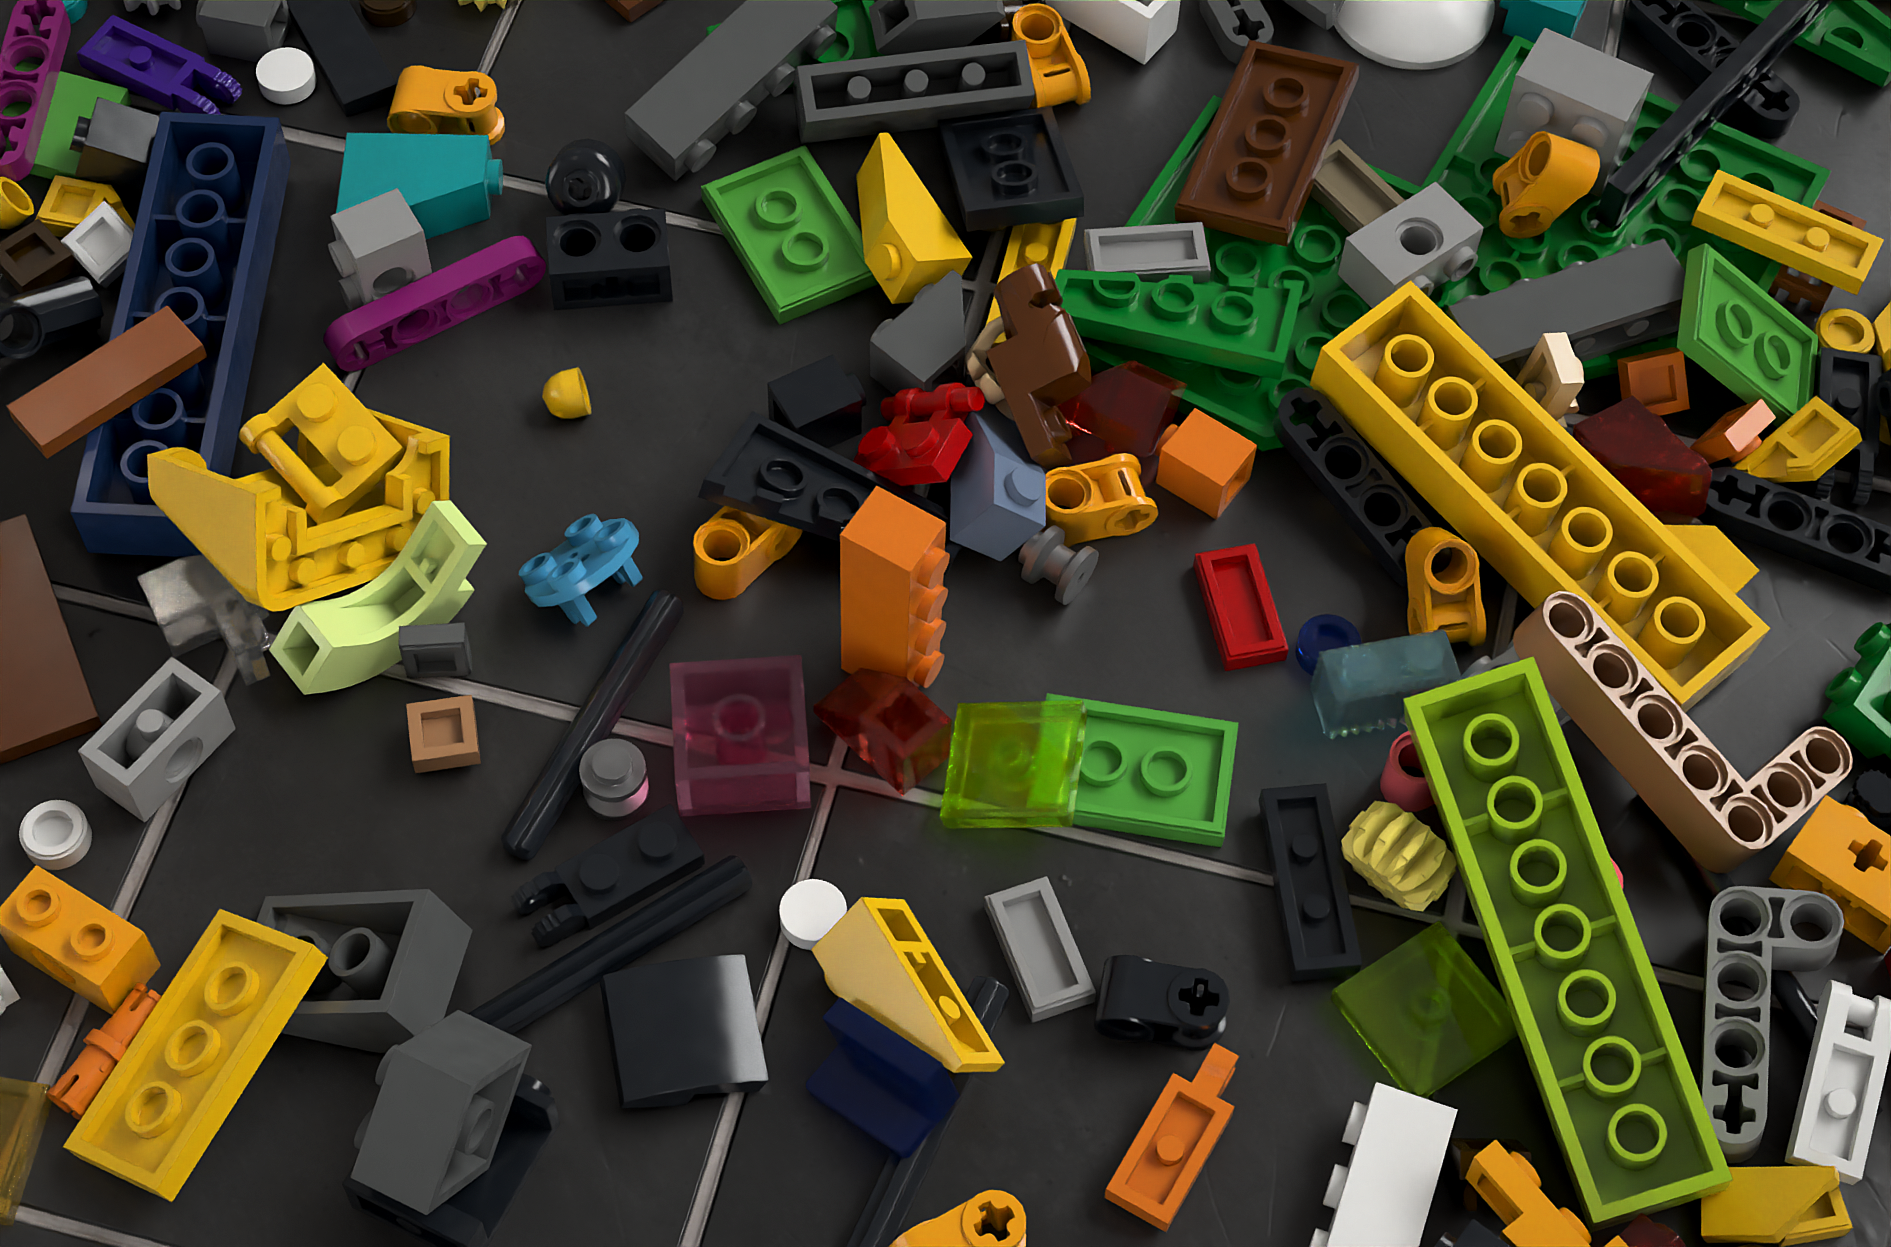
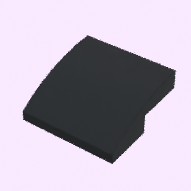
[599,955,768,1108]

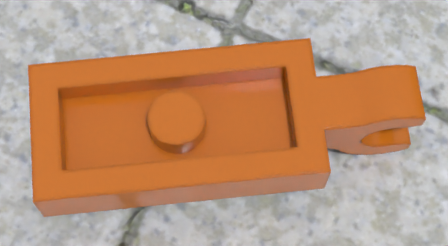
[1104,1043,1239,1232]

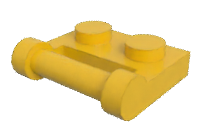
[239,363,406,525]

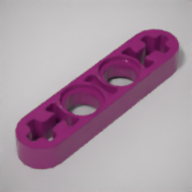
[0,0,71,182]
[323,236,546,371]

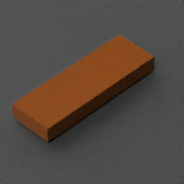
[7,306,207,459]

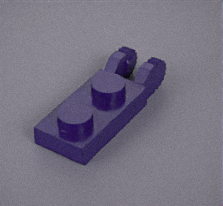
[76,15,242,115]

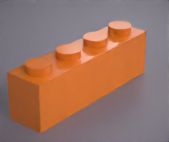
[840,486,950,704]

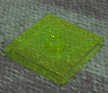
[939,700,1088,828]
[1330,920,1518,1098]

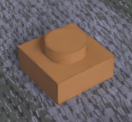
[406,695,481,773]

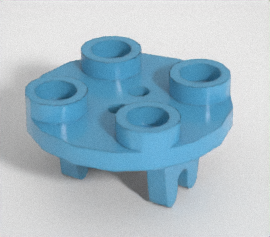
[518,514,643,627]

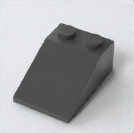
[256,889,473,1053]

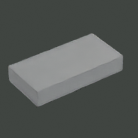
[1084,222,1211,283]
[984,876,1096,1023]

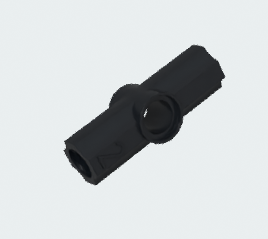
[0,276,104,360]

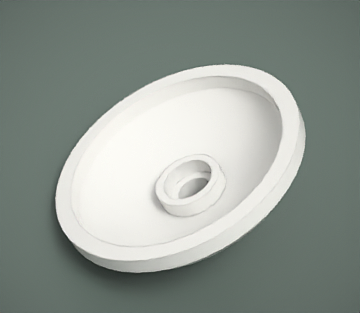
[1334,0,1495,70]

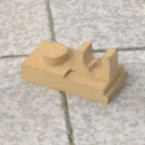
[1515,332,1585,430]

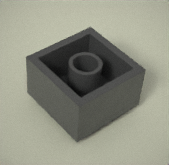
[351,1010,532,1215]

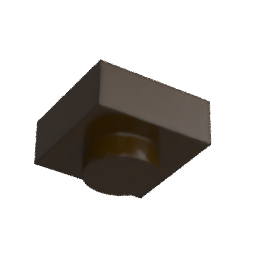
[0,219,78,293]

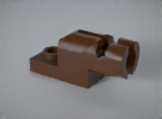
[986,263,1091,471]

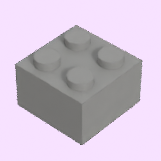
[1494,28,1654,197]

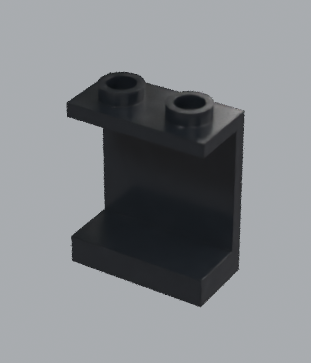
[342,1073,560,1247]

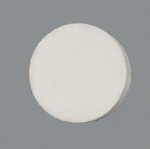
[256,47,317,105]
[19,800,92,870]
[779,879,847,950]

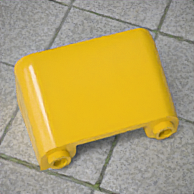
[147,408,450,612]

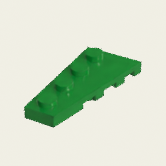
[1710,0,1891,88]
[1055,269,1304,380]

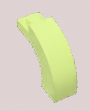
[269,500,487,695]

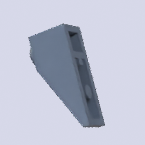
[950,399,1046,561]

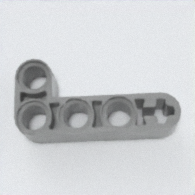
[1699,886,1844,1163]

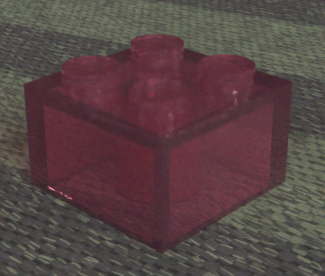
[670,655,811,817]

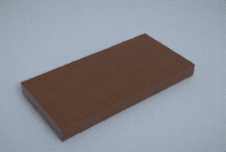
[1174,40,1359,247]
[0,514,102,765]

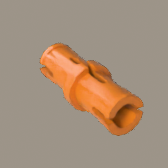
[46,983,162,1120]

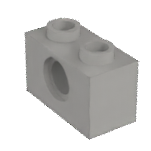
[1338,182,1484,309]
[328,188,432,319]
[78,657,236,823]

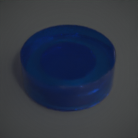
[1295,614,1362,680]

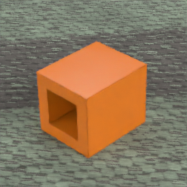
[1155,408,1257,520]

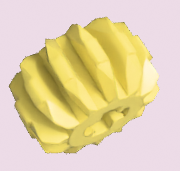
[1341,801,1457,912]

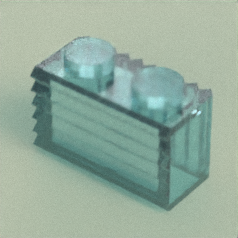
[1310,629,1461,740]

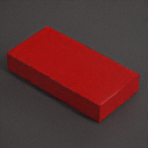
[1193,543,1289,671]

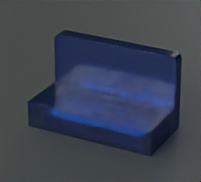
[806,997,960,1158]

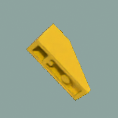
[856,133,973,304]
[811,897,1005,1073]

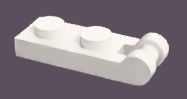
[1784,980,1891,1185]

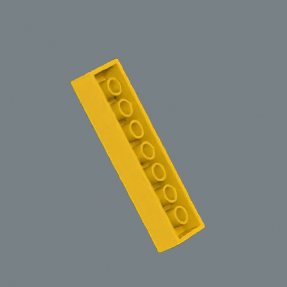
[1309,280,1771,713]

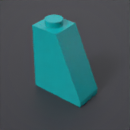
[336,133,503,240]

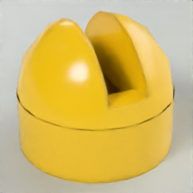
[0,177,34,230]
[542,367,591,419]

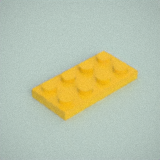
[63,909,328,1202]

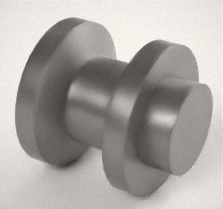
[1018,525,1099,605]
[579,739,649,821]

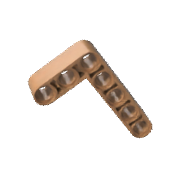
[1513,591,1853,874]

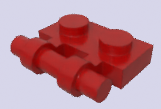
[853,382,985,486]

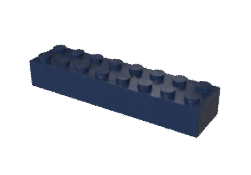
[71,112,291,558]

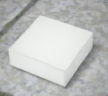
[60,201,134,288]

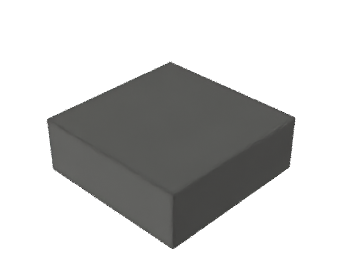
[399,623,472,679]

